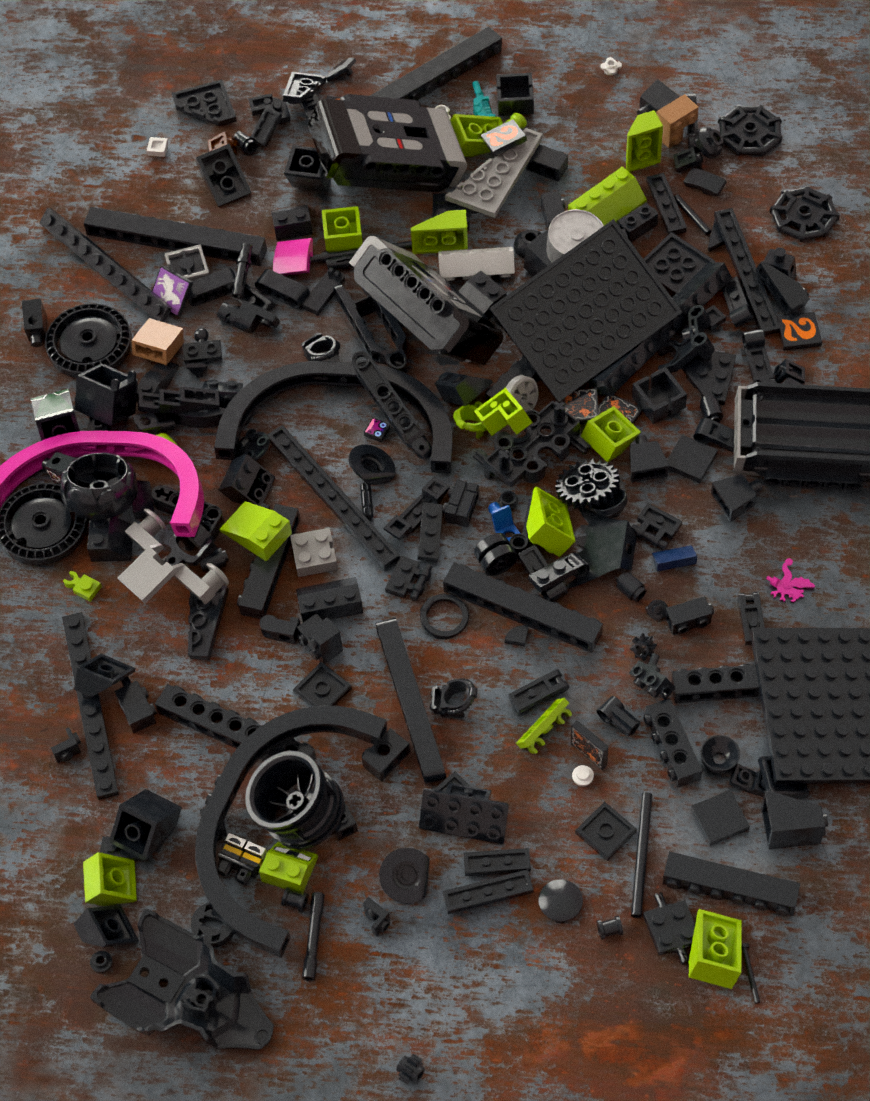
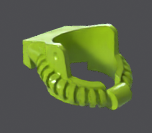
[453,401,487,438]

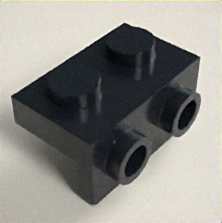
[201,379,243,408]

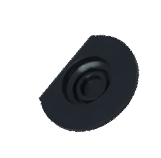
[348,444,396,485]
[379,847,430,903]

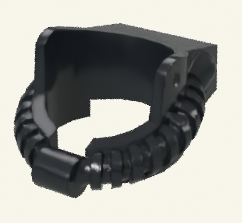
[301,333,340,361]
[430,678,478,718]

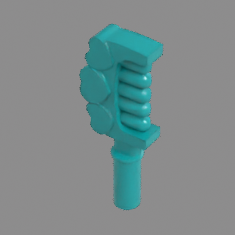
[472,81,496,117]

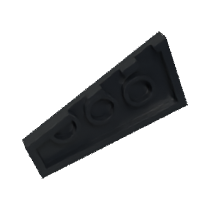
[188,585,229,661]

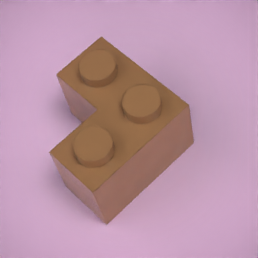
[656,94,699,148]

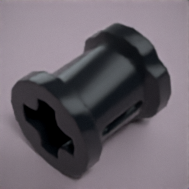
[281,887,309,913]
[596,915,623,940]

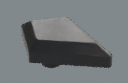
[326,58,356,81]

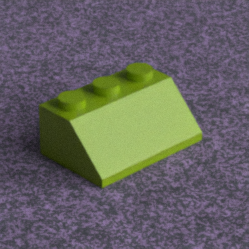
[626,110,663,172]

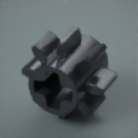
[630,633,657,661]
[396,1054,425,1085]

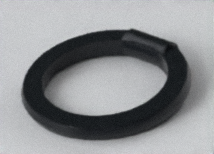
[420,594,469,638]

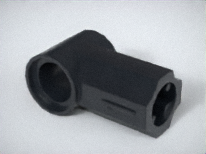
[597,696,640,737]

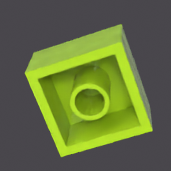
[322,206,363,253]

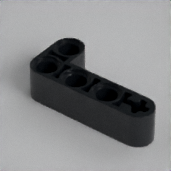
[151,485,224,539]

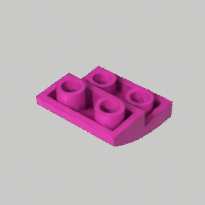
[273,238,313,276]

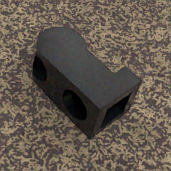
[260,615,301,644]

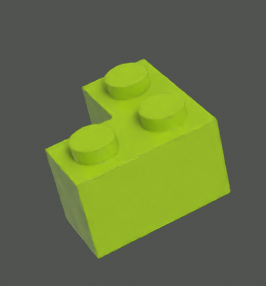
[474,388,532,436]

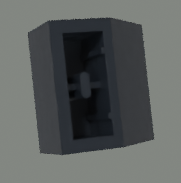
[218,454,275,506]

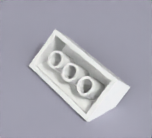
[438,247,515,281]

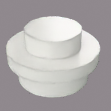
[572,765,594,787]

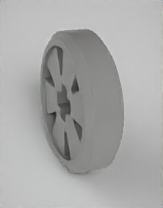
[506,375,538,411]

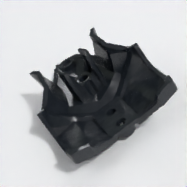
[90,909,274,1050]

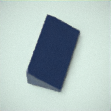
[652,545,697,571]

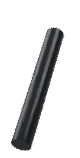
[674,194,712,235]

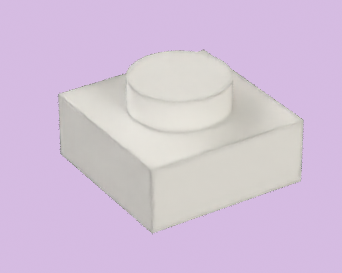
[147,137,169,157]

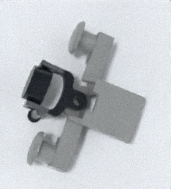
[118,509,229,605]

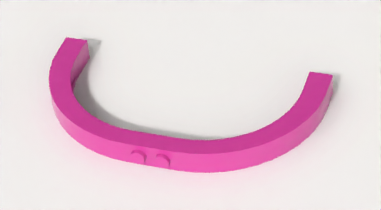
[0,431,204,537]

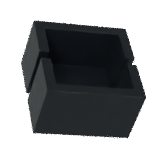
[496,73,534,116]
[632,367,687,424]

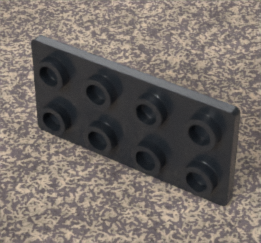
[419,782,509,844]

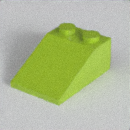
[450,114,503,157]
[411,210,468,254]
[526,486,575,557]
[219,502,292,561]
[689,909,742,989]

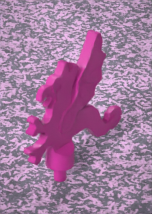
[766,558,815,603]

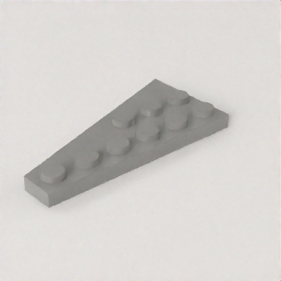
[445,128,543,218]

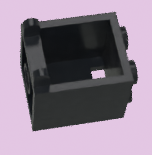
[75,363,138,426]

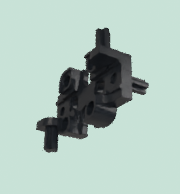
[473,401,591,487]

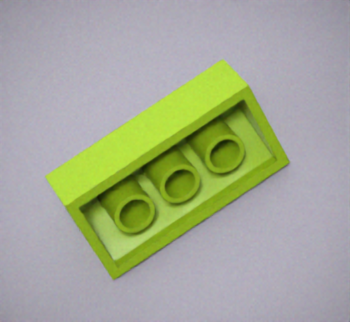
[568,167,647,225]

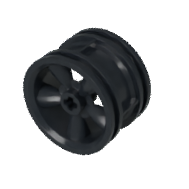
[245,751,344,850]

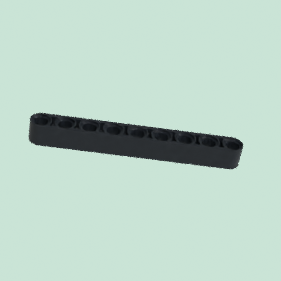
[375,617,446,784]

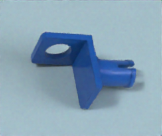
[488,502,521,542]

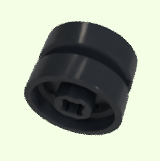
[473,533,518,576]

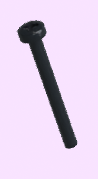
[741,943,760,1004]

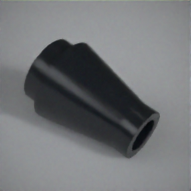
[234,131,258,154]

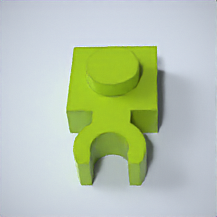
[63,571,102,602]

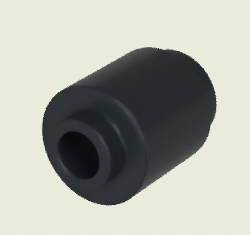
[699,395,724,423]
[200,547,229,572]
[616,572,647,602]

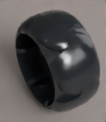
[60,452,138,520]

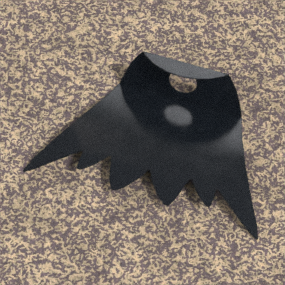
[566,506,637,589]

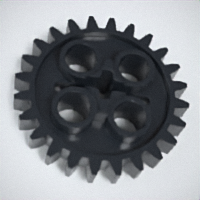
[555,459,621,510]

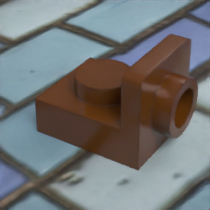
[208,131,237,154]

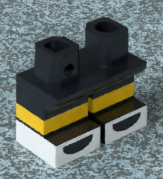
[217,833,267,885]

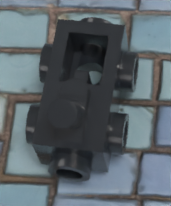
[629,653,676,700]

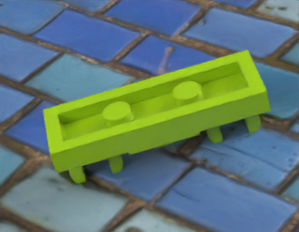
[516,698,572,754]

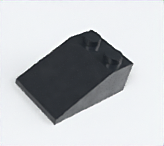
[196,144,252,207]
[459,271,507,320]

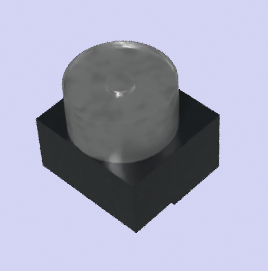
[524,209,604,276]

